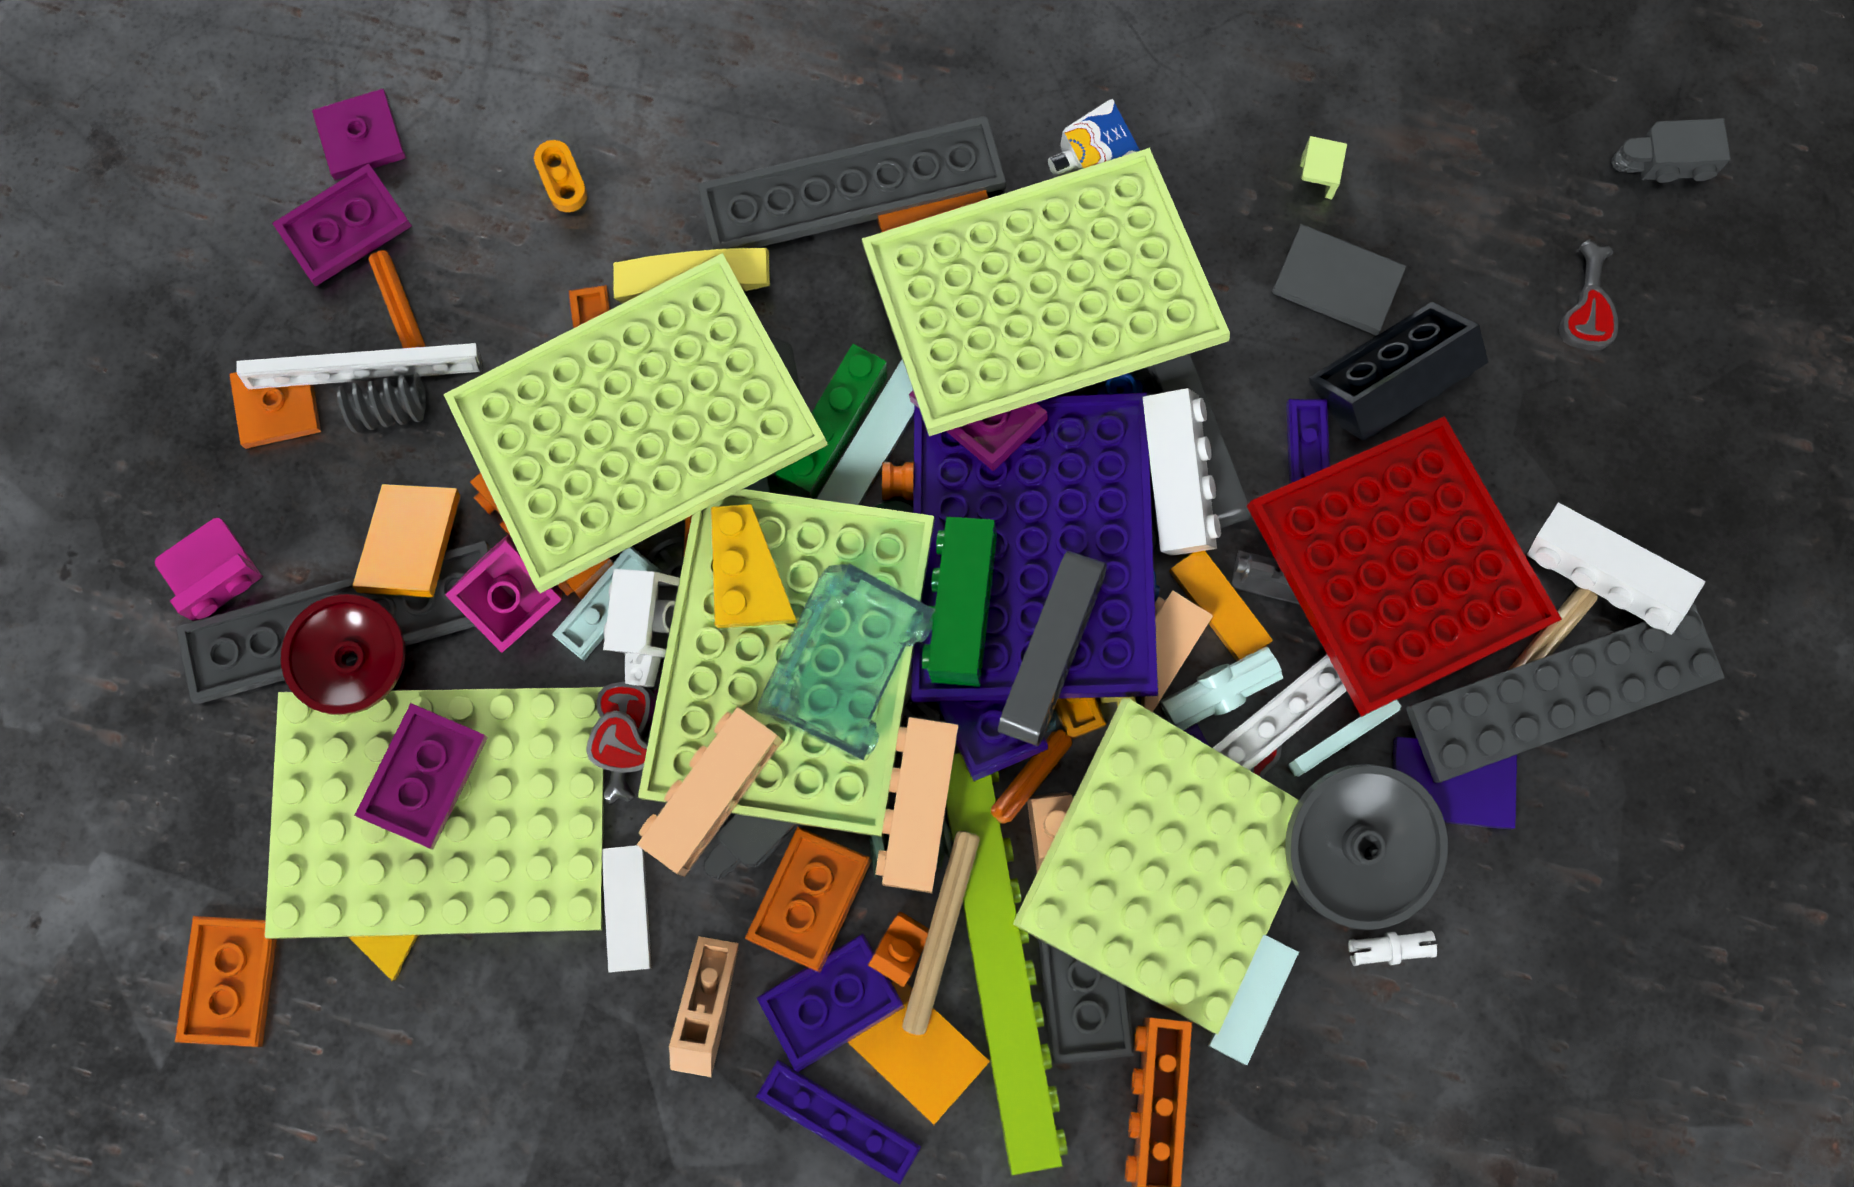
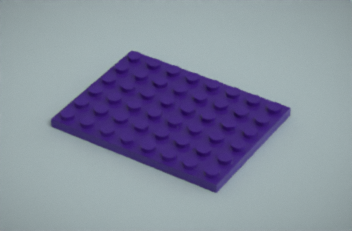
[911,393,1158,702]

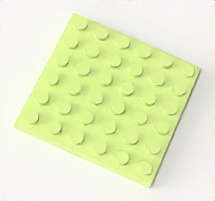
[1013,698,1299,1034]

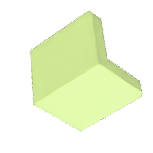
[1300,136,1347,199]

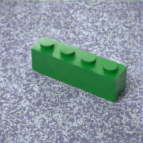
[775,344,887,499]
[922,517,997,686]

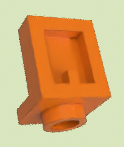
[868,912,929,987]

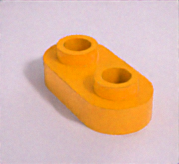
[534,140,587,212]

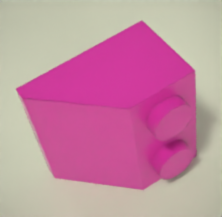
[445,534,563,653]

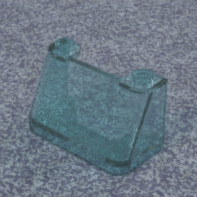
[757,564,934,760]

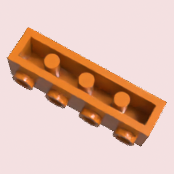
[1125,1018,1192,1187]

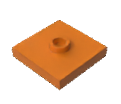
[229,372,321,449]

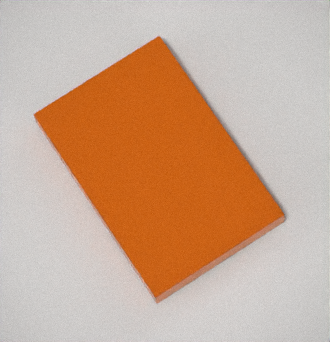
[745,826,872,973]
[175,916,277,1047]

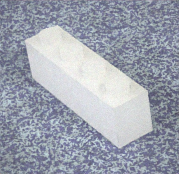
[1143,388,1221,556]
[1526,502,1706,635]

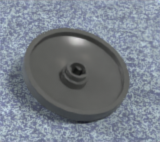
[1285,764,1448,930]

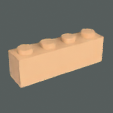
[637,707,783,877]
[875,717,958,893]

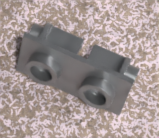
[1231,551,1299,604]

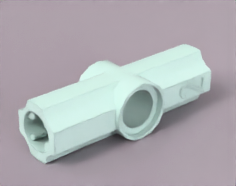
[1160,647,1283,730]

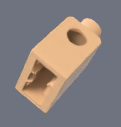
[1027,792,1073,873]

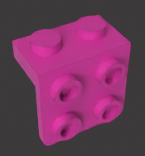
[155,518,263,622]

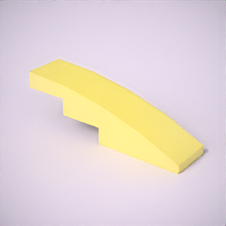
[613,248,770,303]

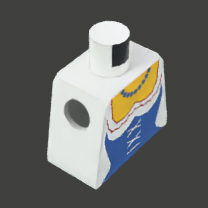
[1048,99,1140,178]

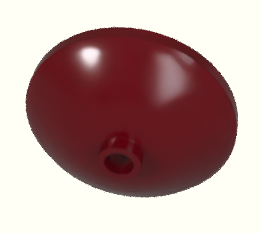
[281,594,405,715]

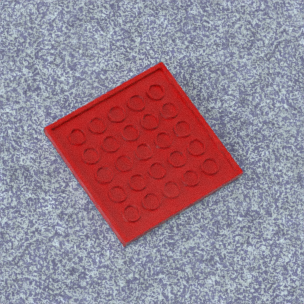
[1246,416,1562,717]

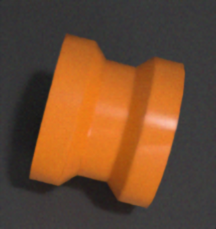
[882,462,914,501]

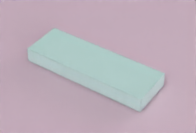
[552,546,661,661]
[1287,700,1402,777]
[1207,935,1299,1065]

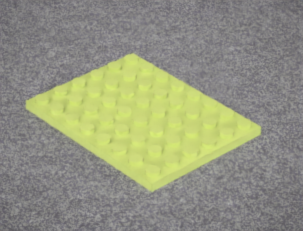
[862,148,1230,436]
[444,253,828,593]
[638,489,935,837]
[265,687,604,939]

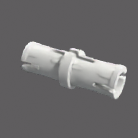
[1348,931,1437,966]

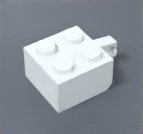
[603,569,680,687]

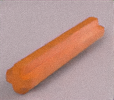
[369,250,425,348]
[991,729,1072,824]

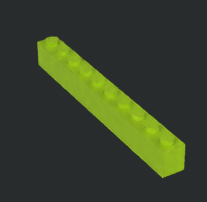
[946,753,1068,1175]

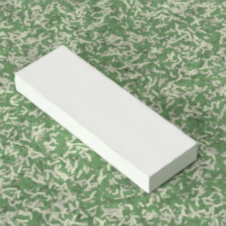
[602,845,652,973]

